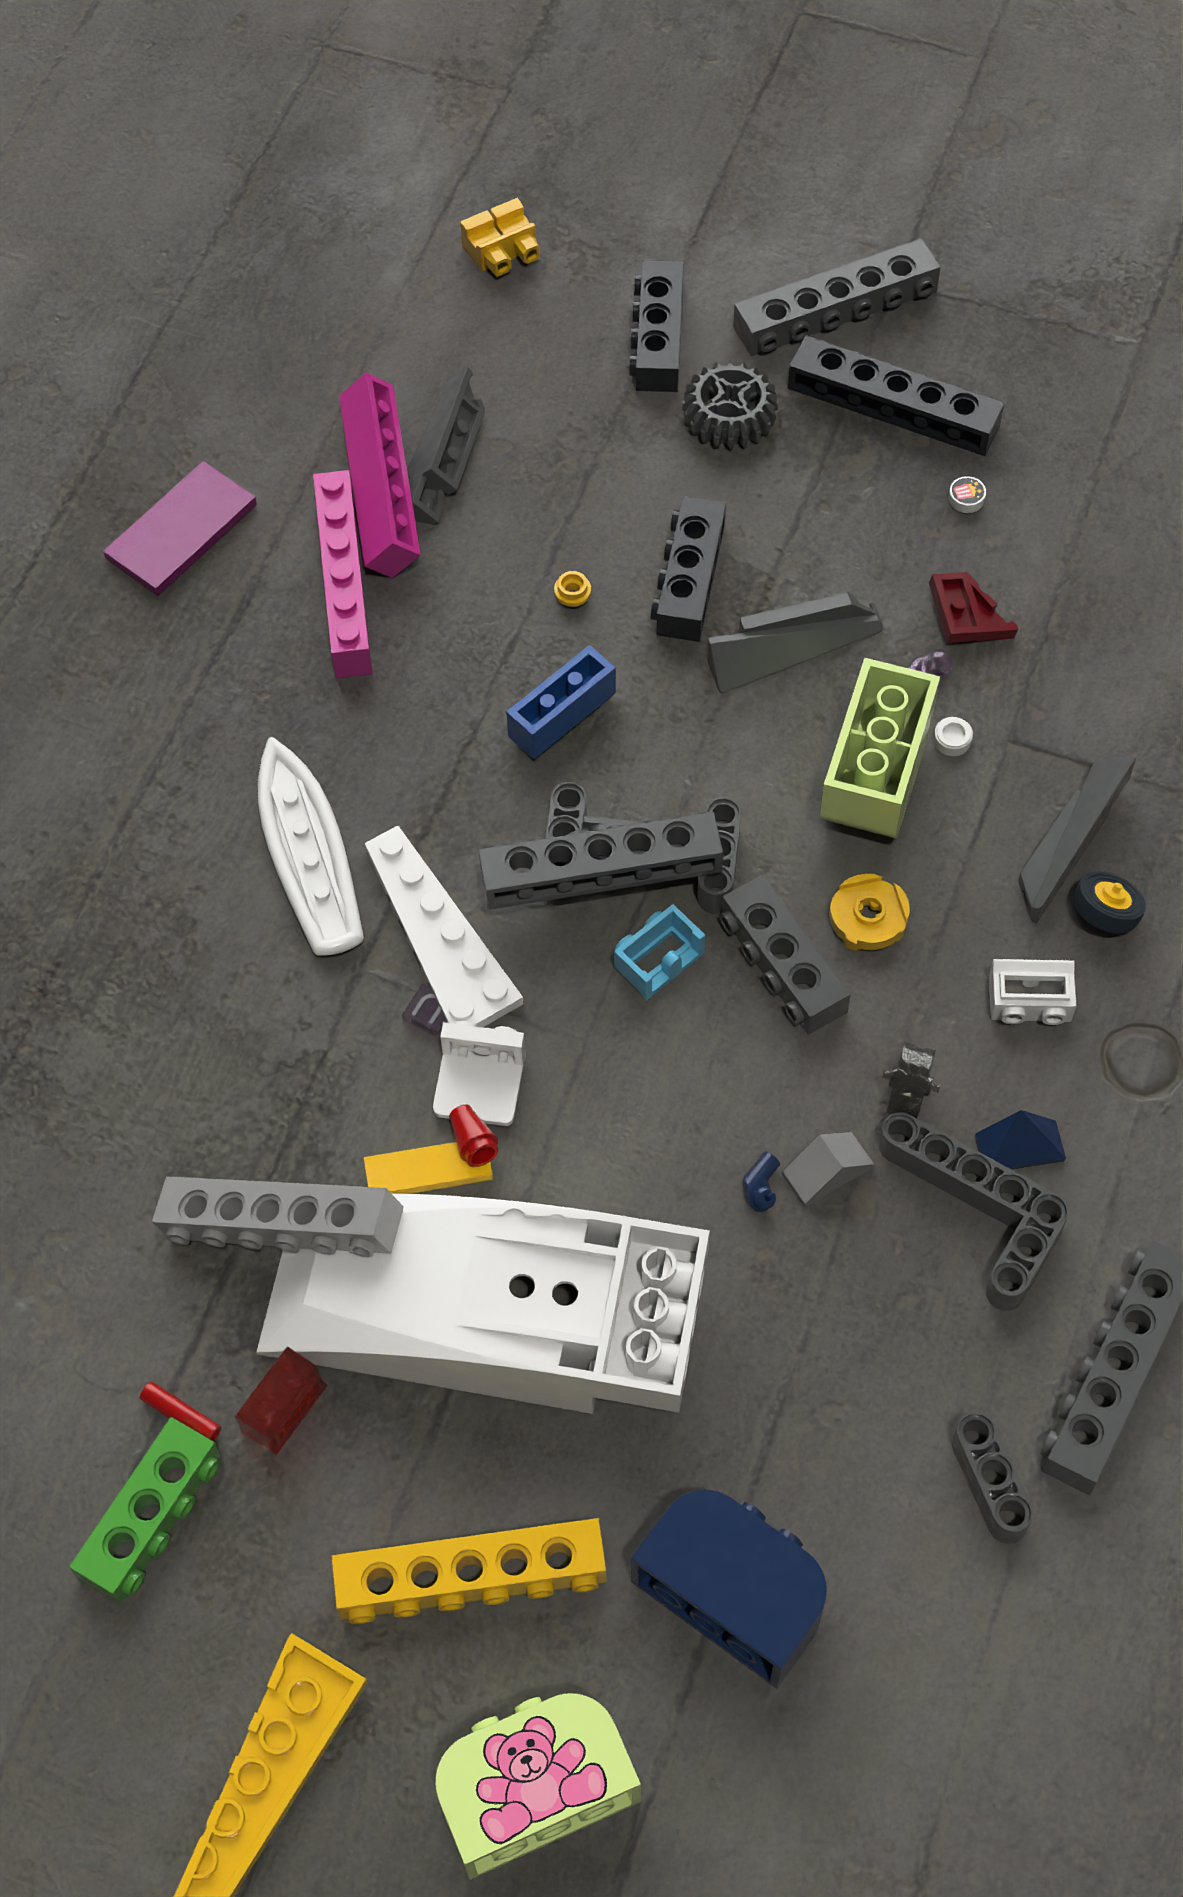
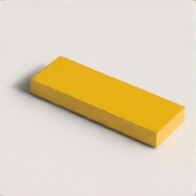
[364,1142,493,1194]

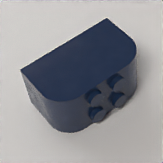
[631,1490,827,1689]

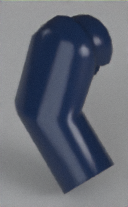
[742,1152,780,1212]

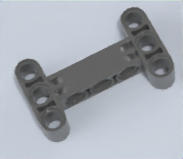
[545,782,741,914]

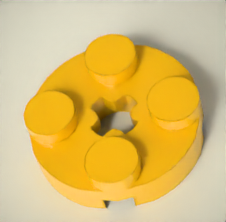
[829,874,910,951]

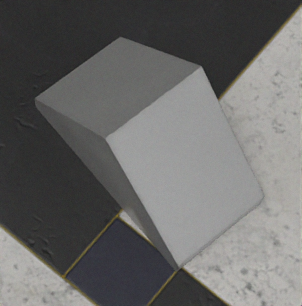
[782,1132,874,1207]

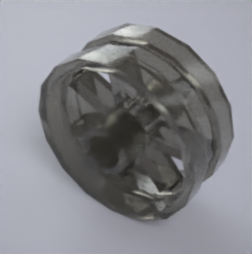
[882,1042,940,1119]

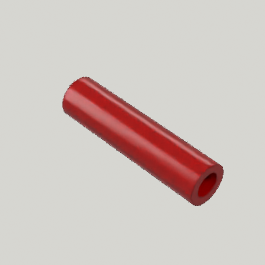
[139,1381,222,1442]

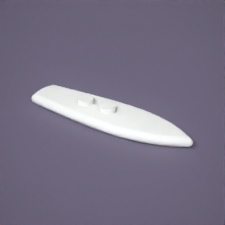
[258,737,364,956]

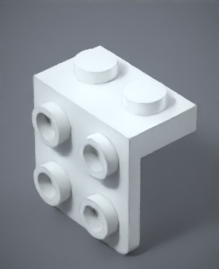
[433,1021,526,1126]

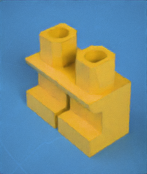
[460,198,539,277]

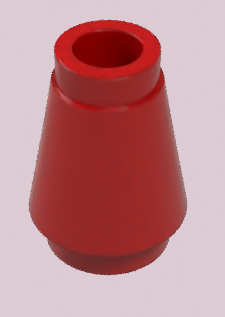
[449,1104,498,1167]

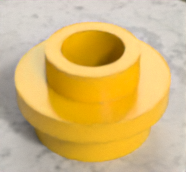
[554,571,591,607]

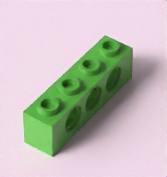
[69,1417,221,1605]

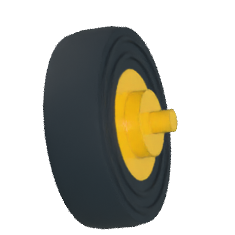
[1073,872,1146,934]

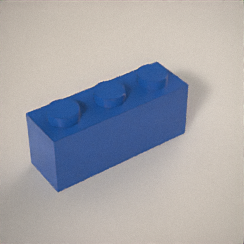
[506,645,616,759]

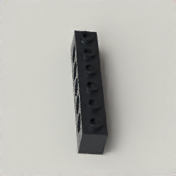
[788,336,1004,456]

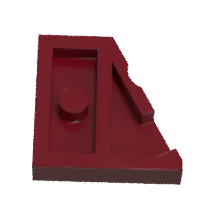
[929,572,1018,643]

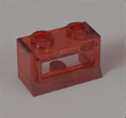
[235,1346,327,1455]

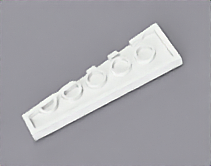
[365,826,523,1027]

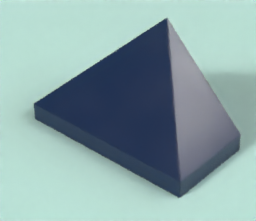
[975,1110,1066,1170]

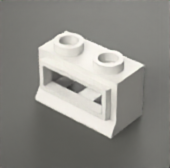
[989,959,1076,1025]

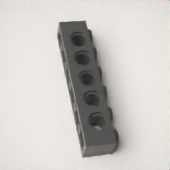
[733,238,941,356]
[478,812,723,910]
[1040,1240,1183,1496]

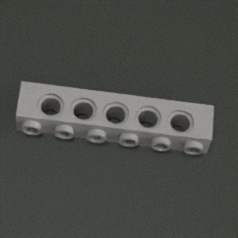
[152,1176,404,1257]

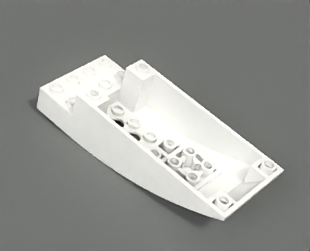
[257,1194,710,1414]

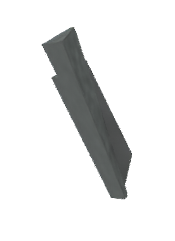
[407,367,485,525]
[707,593,883,693]

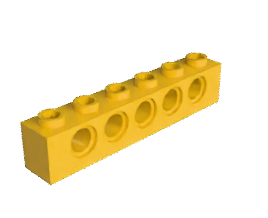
[332,1518,607,1624]

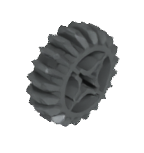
[682,360,779,450]

